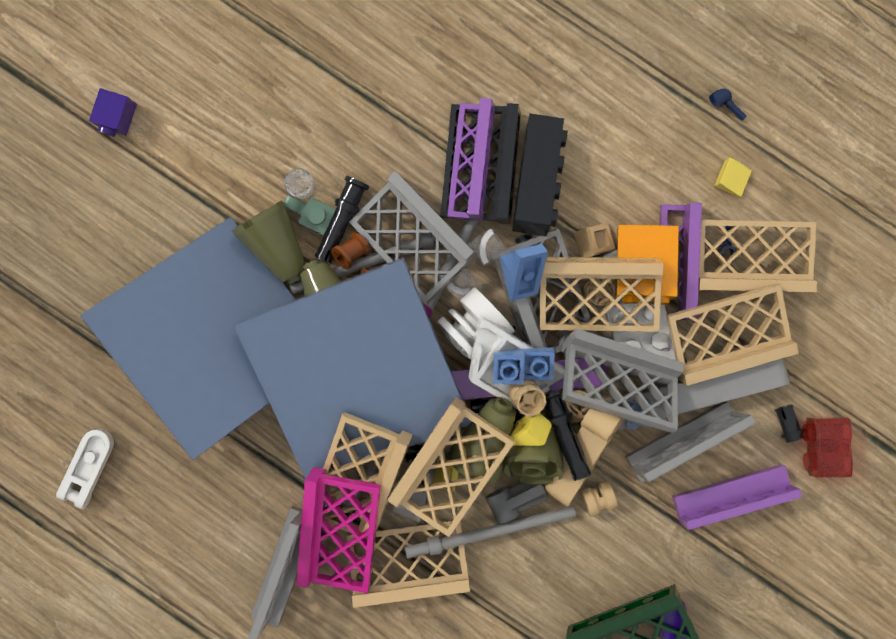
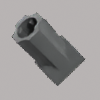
[485,482,548,524]

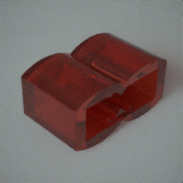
[802,417,853,478]

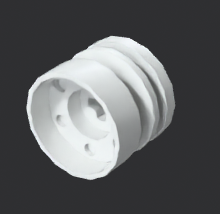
[438,287,516,360]

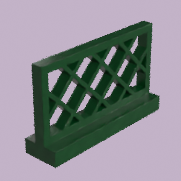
[566,584,700,639]

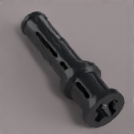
[314,176,370,263]
[545,388,592,481]

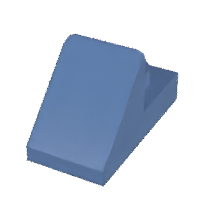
[501,244,548,301]

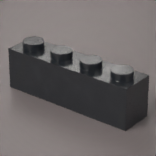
[512,113,568,237]

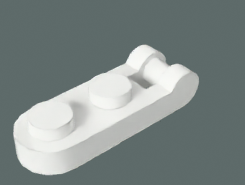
[56,429,114,510]

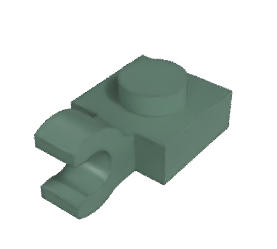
[284,195,336,236]

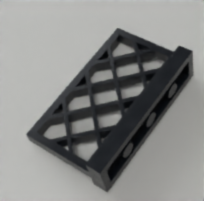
[440,103,521,224]

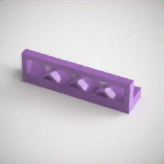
[447,98,495,221]
[659,203,702,320]
[672,464,802,530]

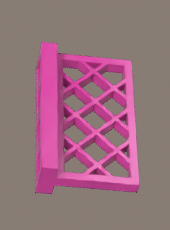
[296,467,381,594]

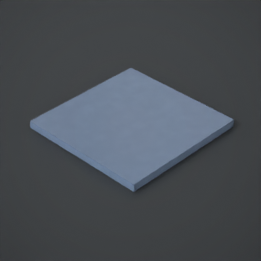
[80,217,296,461]
[234,257,472,479]

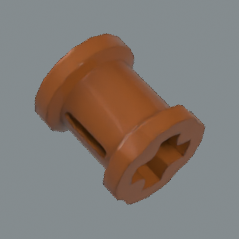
[331,232,370,270]

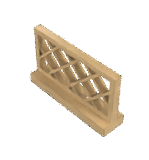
[698,220,817,292]
[540,257,663,332]
[666,284,799,386]
[387,397,515,537]
[323,412,413,543]
[346,521,470,608]

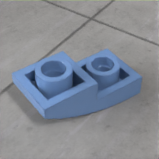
[493,348,555,384]

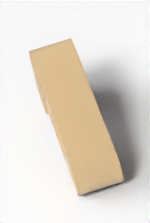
[544,398,624,507]

